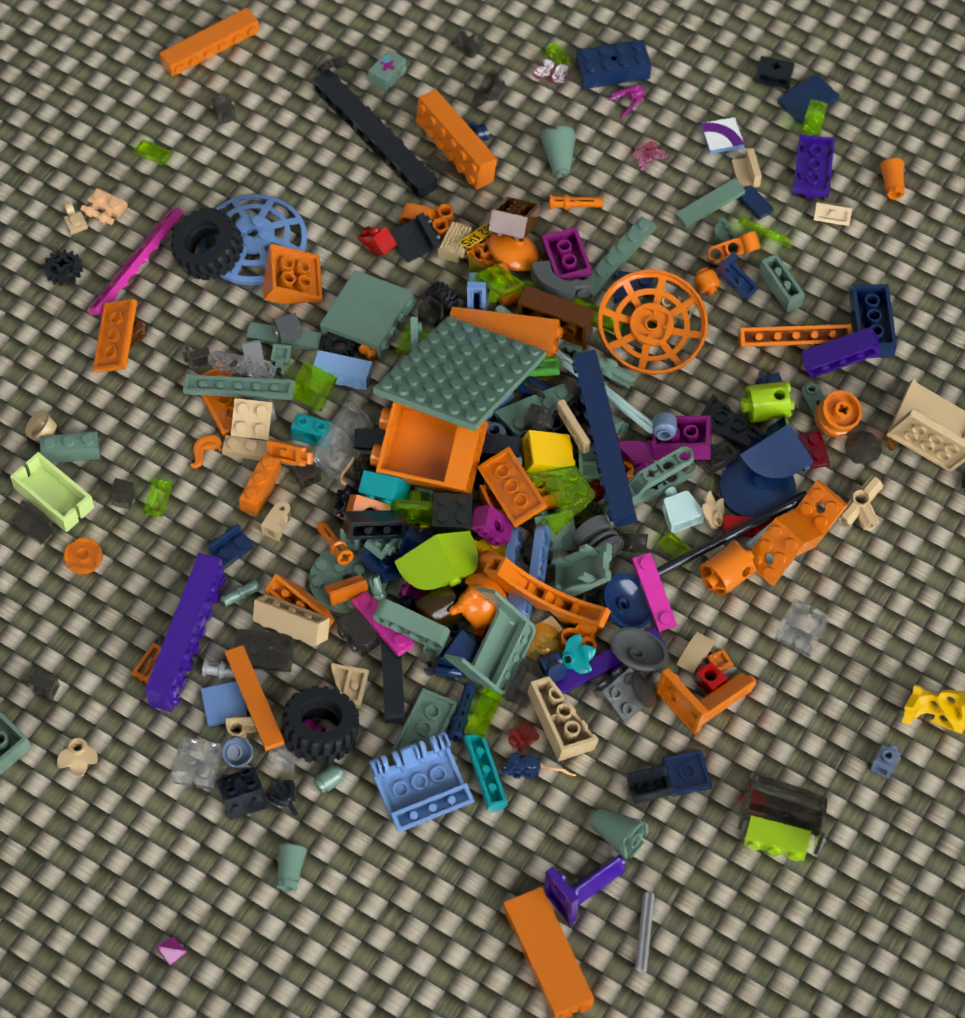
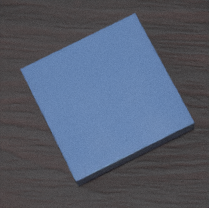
[201,681,247,727]

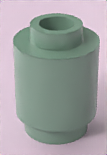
[313,764,344,794]

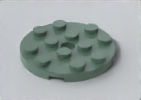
[309,546,387,617]

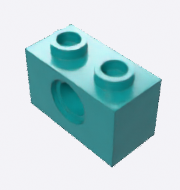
[291,412,334,449]

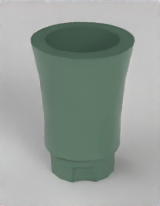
[277,844,307,891]

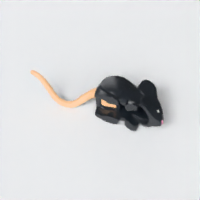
[333,456,359,517]

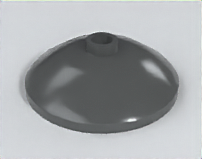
[610,627,668,671]

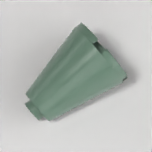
[541,126,576,178]
[590,809,648,859]

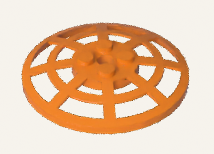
[597,269,708,375]

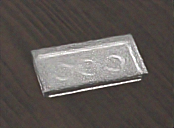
[312,399,375,481]

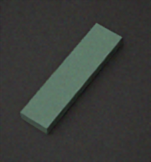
[676,178,745,228]
[246,322,322,351]

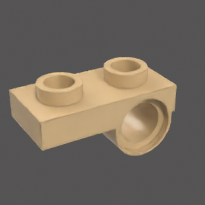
[226,716,257,739]

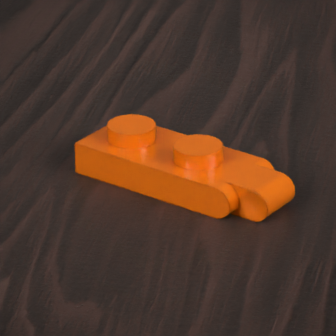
[267,439,313,466]

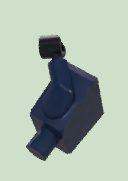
[423,624,480,678]

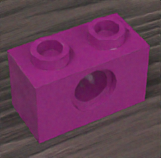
[471,504,513,546]

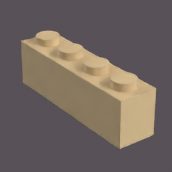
[253,594,330,646]

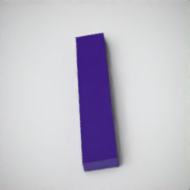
[553,628,665,694]

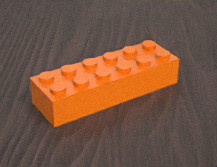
[416,89,497,190]

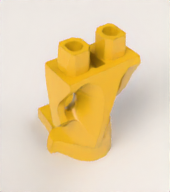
[902,685,965,734]

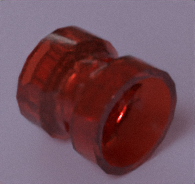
[586,479,606,505]

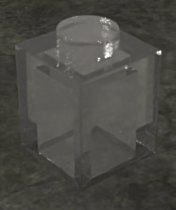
[267,745,300,776]

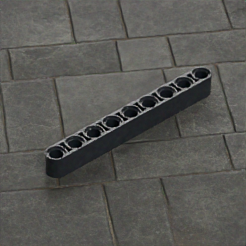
[353,428,522,458]

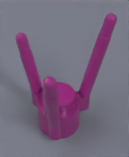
[608,84,645,119]

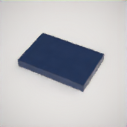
[777,74,839,124]

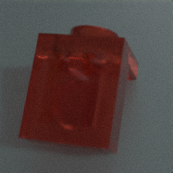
[508,721,540,752]

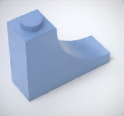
[467,272,488,311]

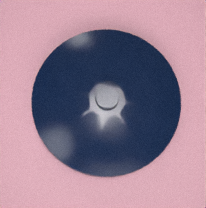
[719,456,796,519]

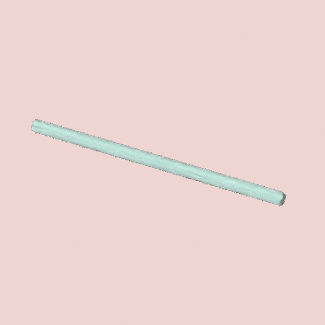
[495,305,652,433]

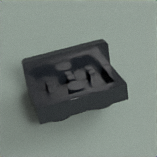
[626,764,674,804]

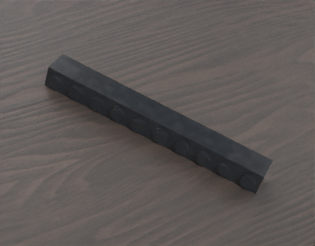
[313,69,438,199]

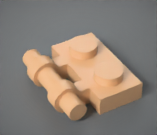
[80,188,128,225]

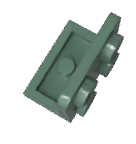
[532,507,577,553]

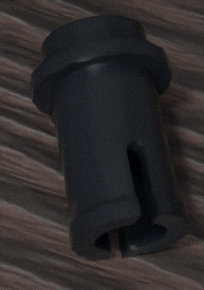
[399,595,415,611]

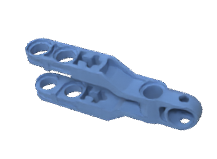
[505,525,551,620]

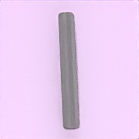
[635,892,655,973]

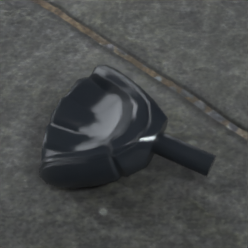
[266,779,298,817]

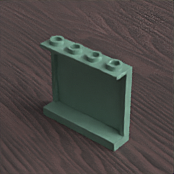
[320,270,415,357]

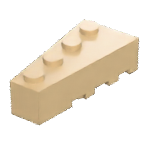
[527,677,599,761]

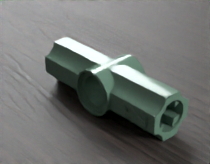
[585,350,636,390]

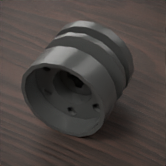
[572,515,624,558]

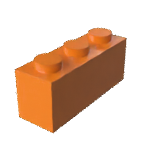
[239,453,282,517]

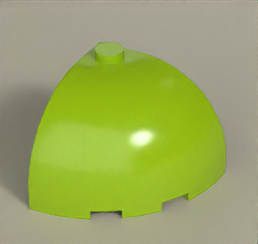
[394,531,478,590]

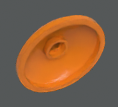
[488,233,540,271]

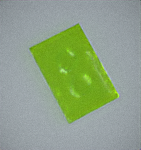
[738,217,794,250]

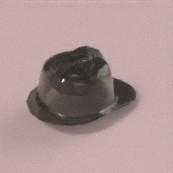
[473,69,505,107]

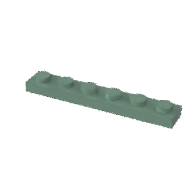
[584,216,656,299]
[183,374,296,400]

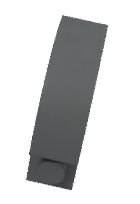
[530,261,592,302]

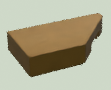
[469,254,488,273]

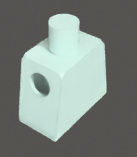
[662,487,704,535]

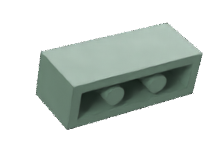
[759,254,805,313]
[40,431,101,464]

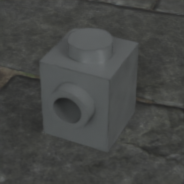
[272,313,302,344]

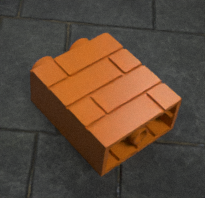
[370,401,488,494]

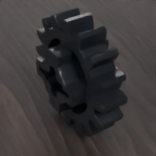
[43,249,83,286]

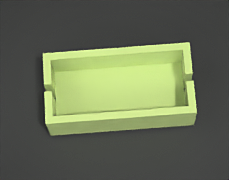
[10,452,94,533]

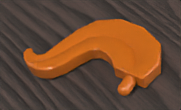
[190,435,222,468]

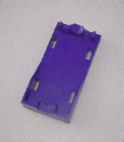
[793,134,835,200]

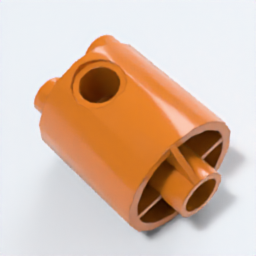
[700,540,756,596]

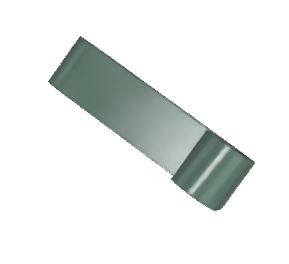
[373,599,451,658]

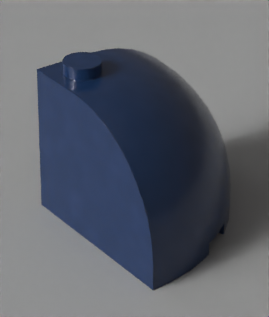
[740,414,814,478]

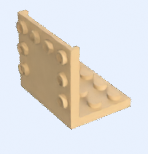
[886,379,965,472]

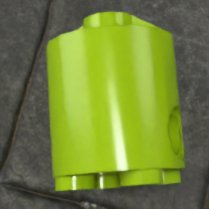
[740,381,794,423]

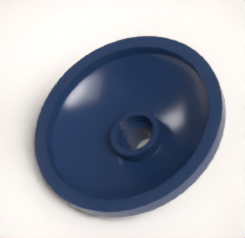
[602,574,652,629]

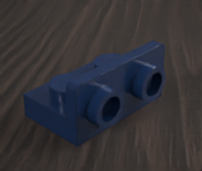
[208,524,254,570]

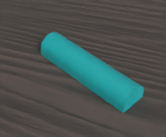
[463,732,508,812]

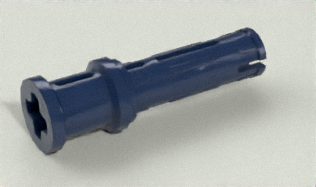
[447,683,477,742]

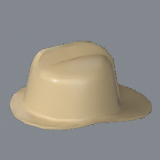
[25,410,57,442]

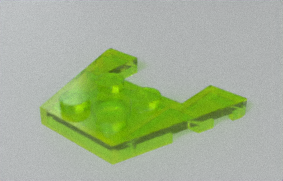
[527,465,595,536]

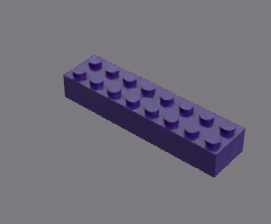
[145,553,226,712]

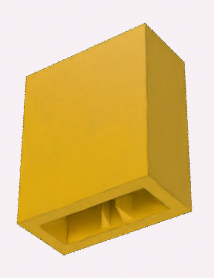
[521,430,575,477]

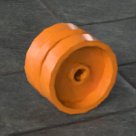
[814,390,862,437]

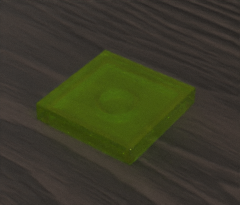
[293,361,338,412]

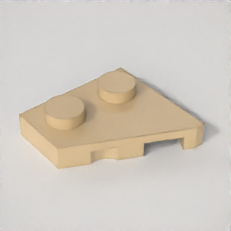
[331,663,369,709]

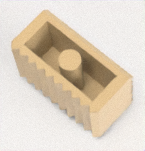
[438,221,472,264]

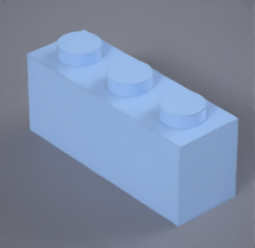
[312,350,373,390]

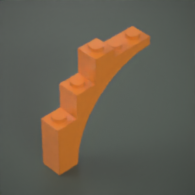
[483,554,611,629]

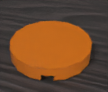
[63,538,103,575]

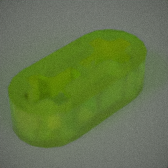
[546,43,570,72]

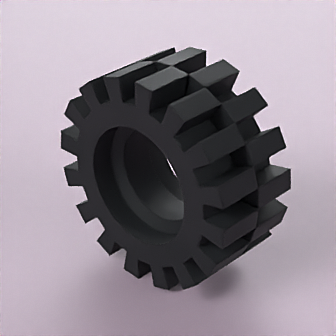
[425,281,460,315]
[322,332,356,357]

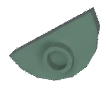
[714,217,737,248]

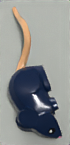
[501,753,576,779]

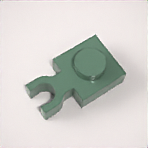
[270,344,293,377]

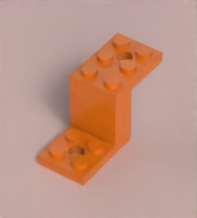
[751,480,848,586]

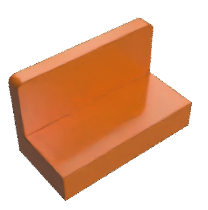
[324,574,368,607]

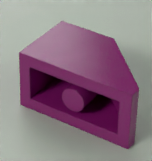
[619,441,653,471]

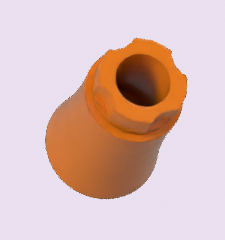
[879,158,905,200]

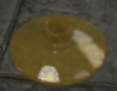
[527,623,562,661]

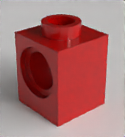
[695,662,727,694]

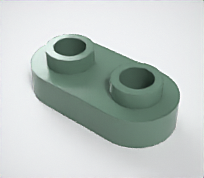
[801,383,825,416]

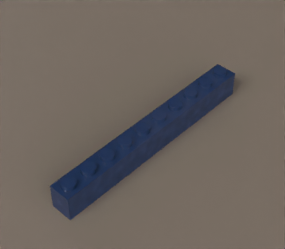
[572,349,638,528]

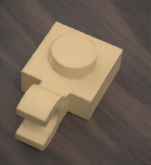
[64,201,88,235]

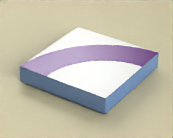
[701,117,744,154]

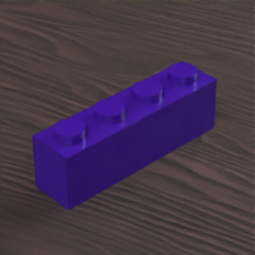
[802,327,881,378]

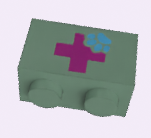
[368,49,407,91]

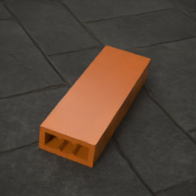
[449,306,563,358]
[503,887,594,1018]

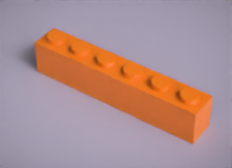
[159,8,259,77]
[738,324,852,348]

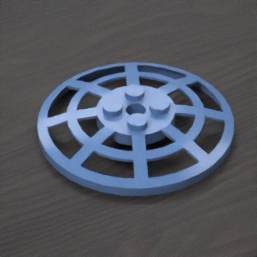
[200,194,308,285]

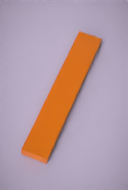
[224,645,284,751]

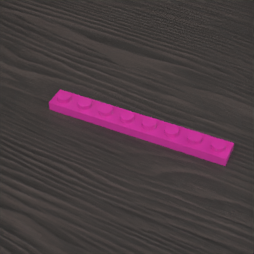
[87,207,184,316]

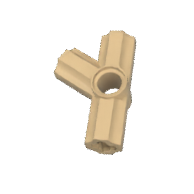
[837,476,884,530]

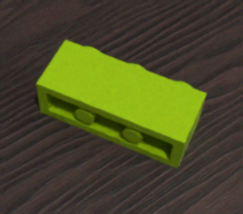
[744,815,812,861]

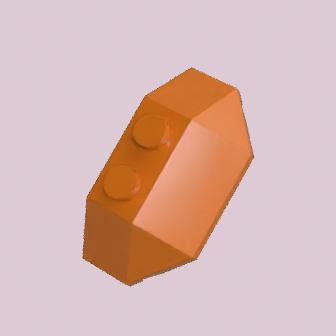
[265,573,334,640]

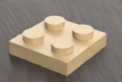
[231,398,272,440]

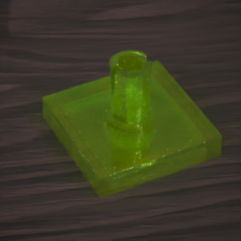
[475,264,525,303]
[394,491,433,528]

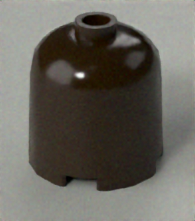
[414,585,463,626]

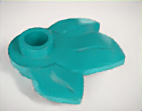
[560,634,596,674]

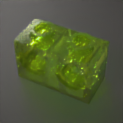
[802,99,828,136]

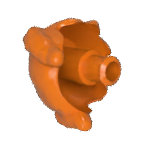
[449,572,507,638]

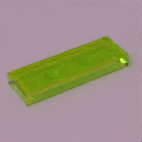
[465,687,504,738]

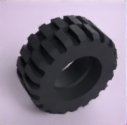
[170,208,244,280]
[281,685,359,764]

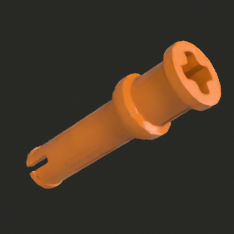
[549,194,603,210]
[316,521,354,565]

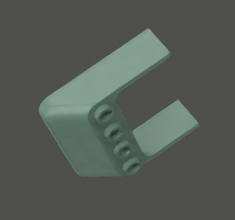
[444,587,536,694]

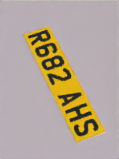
[458,221,493,248]

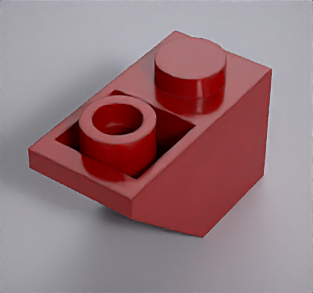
[357,226,397,255]

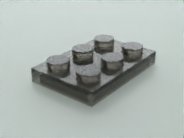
[234,629,296,673]

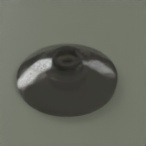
[631,671,657,709]

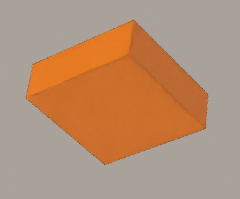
[706,648,734,672]

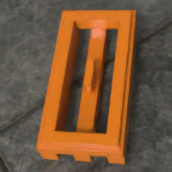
[131,642,161,684]

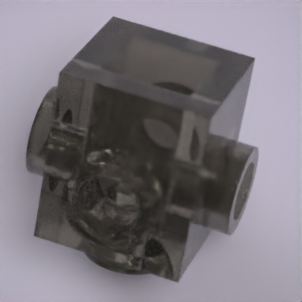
[524,403,555,432]

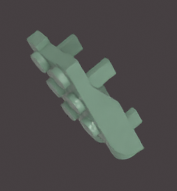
[547,543,612,597]

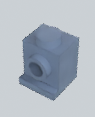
[870,744,901,779]

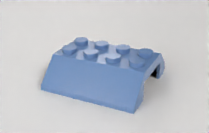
[369,731,474,833]

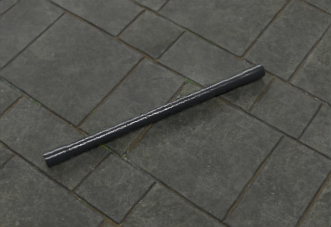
[657,491,807,577]

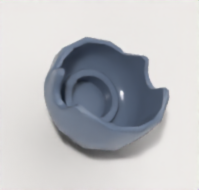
[221,737,253,768]

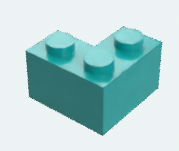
[358,470,410,509]

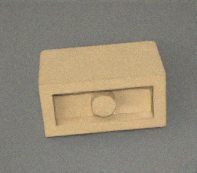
[732,148,762,189]
[814,200,852,226]

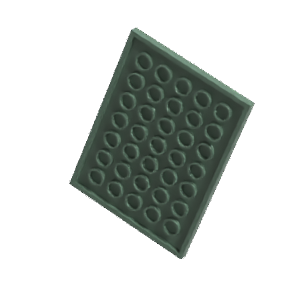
[373,316,546,432]

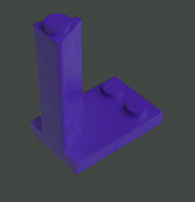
[544,855,626,925]

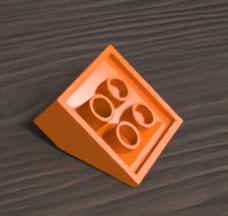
[263,243,323,304]

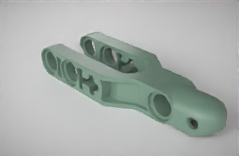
[594,447,696,518]

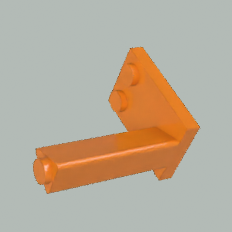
[655,668,756,735]

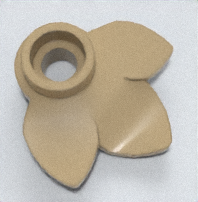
[702,491,724,529]
[57,738,98,777]

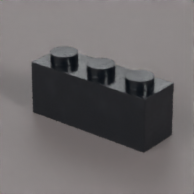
[343,510,407,540]

